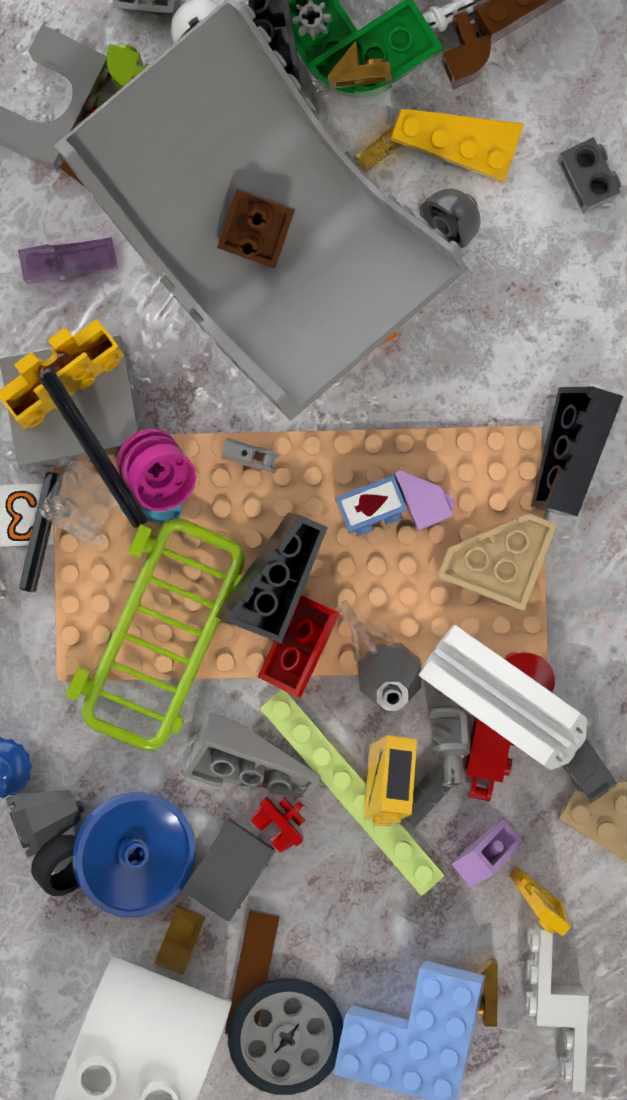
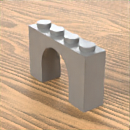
[0,24,111,173]

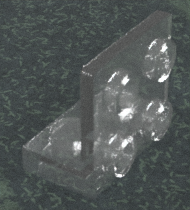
[39,459,117,549]

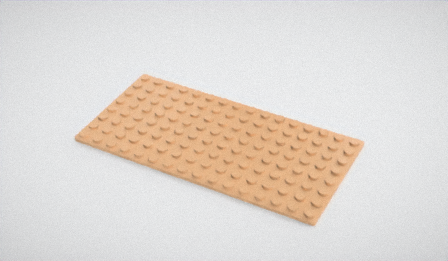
[53,425,548,682]

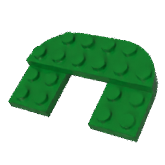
[289,0,444,97]

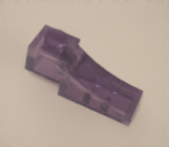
[18,237,119,284]

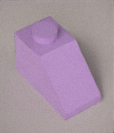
[394,470,455,531]
[452,818,523,888]

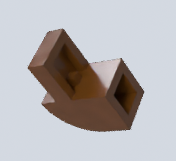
[441,11,491,89]

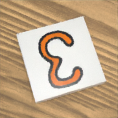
[0,483,54,547]

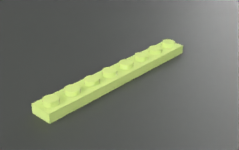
[260,689,445,896]

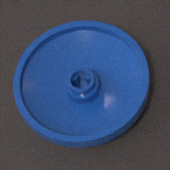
[73,792,195,918]

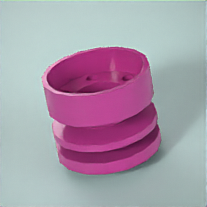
[116,428,197,511]

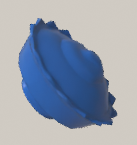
[0,737,32,798]

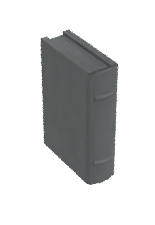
[182,818,276,922]

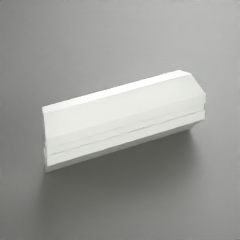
[418,625,588,770]

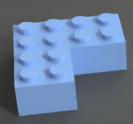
[333,960,486,1100]

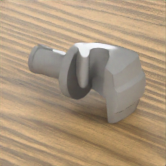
[429,706,471,787]

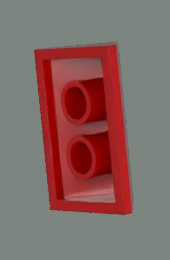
[258,595,340,699]

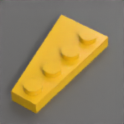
[389,109,524,183]

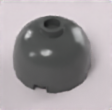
[419,188,481,249]

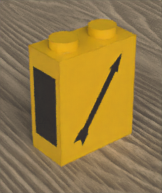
[364,735,417,827]

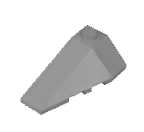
[183,712,321,798]

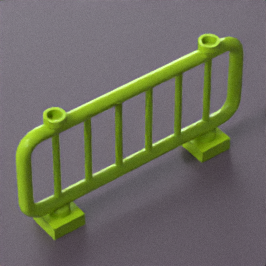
[65,518,245,751]

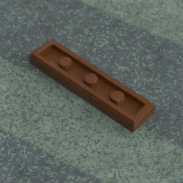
[225,909,280,1034]

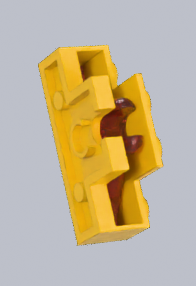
[0,319,124,430]

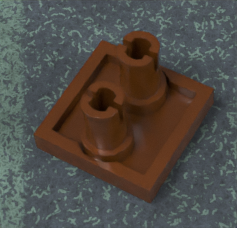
[217,188,296,268]

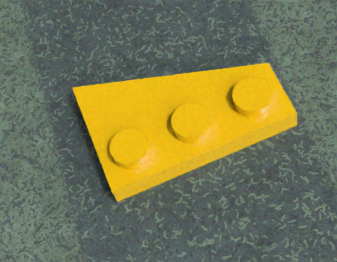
[509,866,571,936]

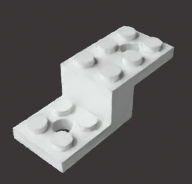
[525,920,589,1093]

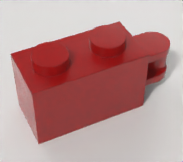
[464,717,515,802]

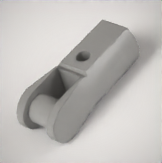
[221,438,280,473]

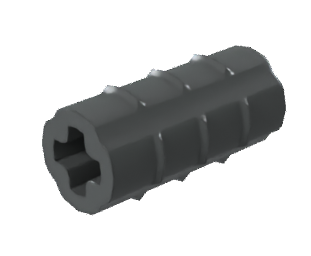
[405,763,455,827]

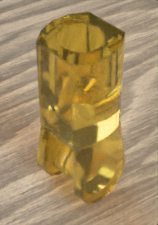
[354,125,403,172]

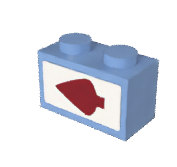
[335,475,407,537]

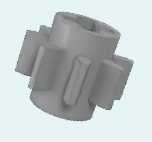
[292,0,332,40]

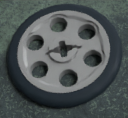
[227,978,343,1095]

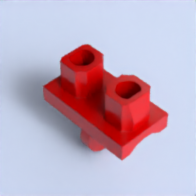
[250,796,306,853]

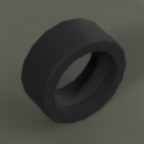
[31,835,79,896]

